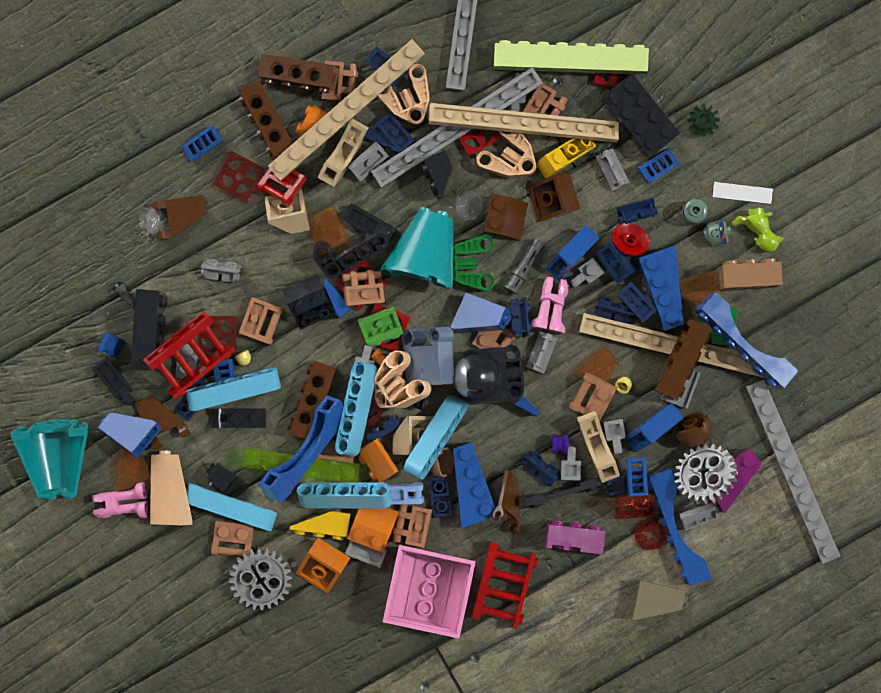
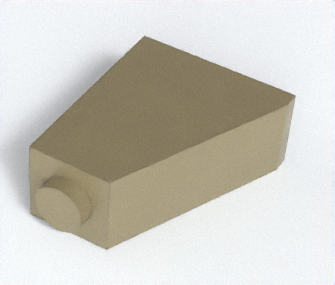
[631,580,688,620]

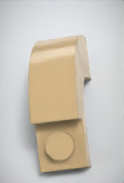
[318,118,368,187]
[577,411,620,483]

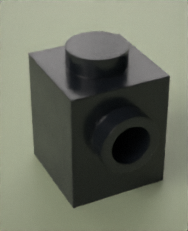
[206,462,237,492]

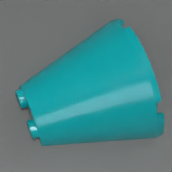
[380,207,453,290]
[11,419,89,500]

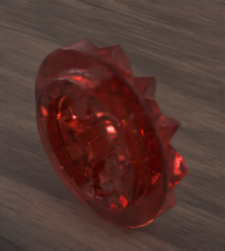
[634,519,665,550]

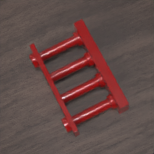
[143,311,235,399]
[472,541,538,629]

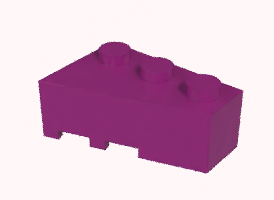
[704,448,762,513]
[544,520,606,554]

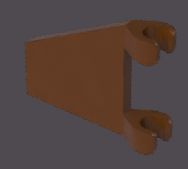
[152,195,206,241]
[134,396,190,450]
[492,470,522,533]

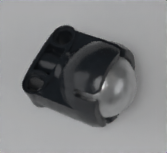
[454,345,524,405]

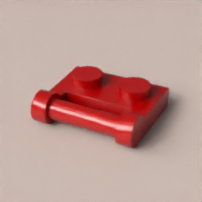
[257,168,307,206]

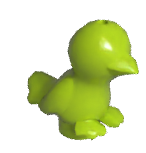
[732,208,784,252]

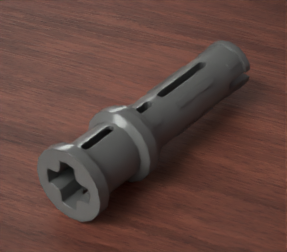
[503,238,544,295]

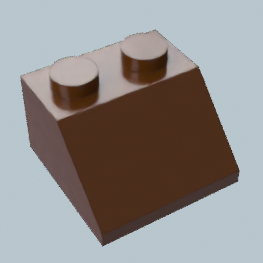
[528,172,580,222]
[483,193,528,241]

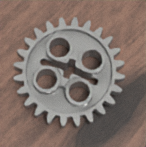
[674,444,738,505]
[229,547,292,610]

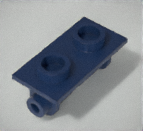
[616,198,658,225]
[509,297,532,338]
[594,298,634,324]
[521,450,560,487]

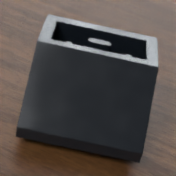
[422,150,453,199]
[282,274,335,330]

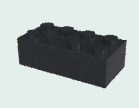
[600,73,680,160]
[130,289,168,369]

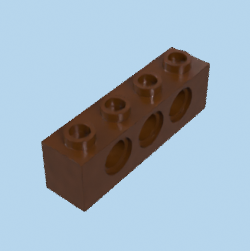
[257,54,339,93]
[238,80,293,159]
[288,361,337,439]

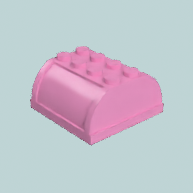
[383,545,476,638]

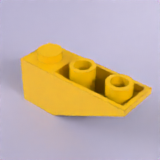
[536,138,596,179]
[290,511,351,540]

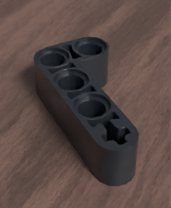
[313,227,389,279]

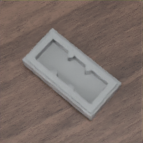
[679,501,720,531]
[345,540,387,568]

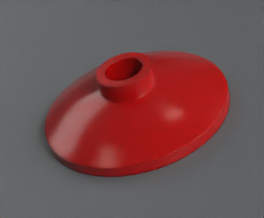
[612,223,649,256]

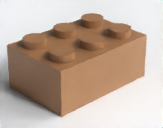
[718,259,783,291]

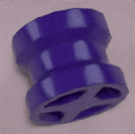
[552,434,568,454]

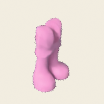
[531,277,569,334]
[92,482,149,519]

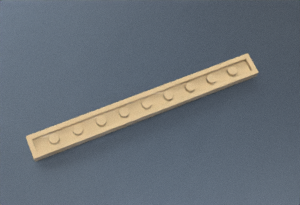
[268,39,425,181]
[429,103,619,142]
[579,313,764,378]

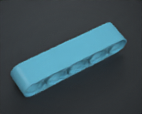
[335,361,377,456]
[185,368,281,411]
[404,394,468,480]
[186,483,277,531]
[297,483,392,509]

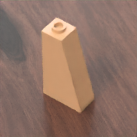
[150,451,192,525]

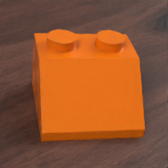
[358,438,399,483]
[347,507,399,553]
[296,538,350,594]

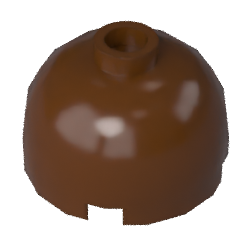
[672,412,712,448]

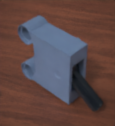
[401,326,455,410]

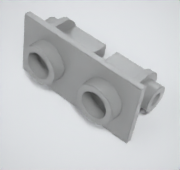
[596,148,629,191]
[201,259,242,283]
[526,331,558,374]

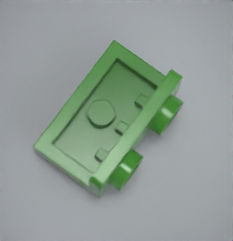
[358,306,403,346]

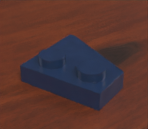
[364,111,415,153]

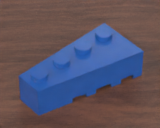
[637,245,683,331]
[453,442,496,528]

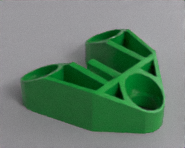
[453,235,495,292]

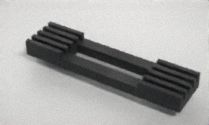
[524,477,601,509]

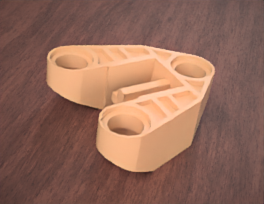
[377,64,430,125]
[476,131,536,179]
[374,351,431,409]

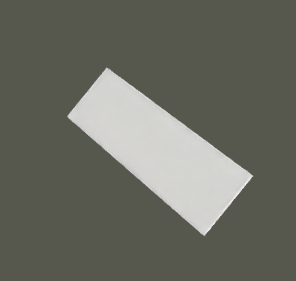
[713,182,773,204]

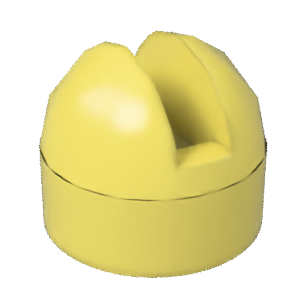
[234,350,251,366]
[615,377,632,394]

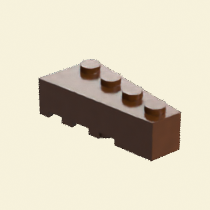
[654,319,711,400]

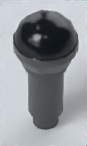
[113,281,135,307]

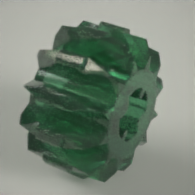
[687,104,720,137]

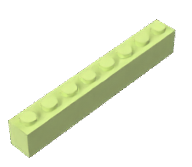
[494,40,649,75]

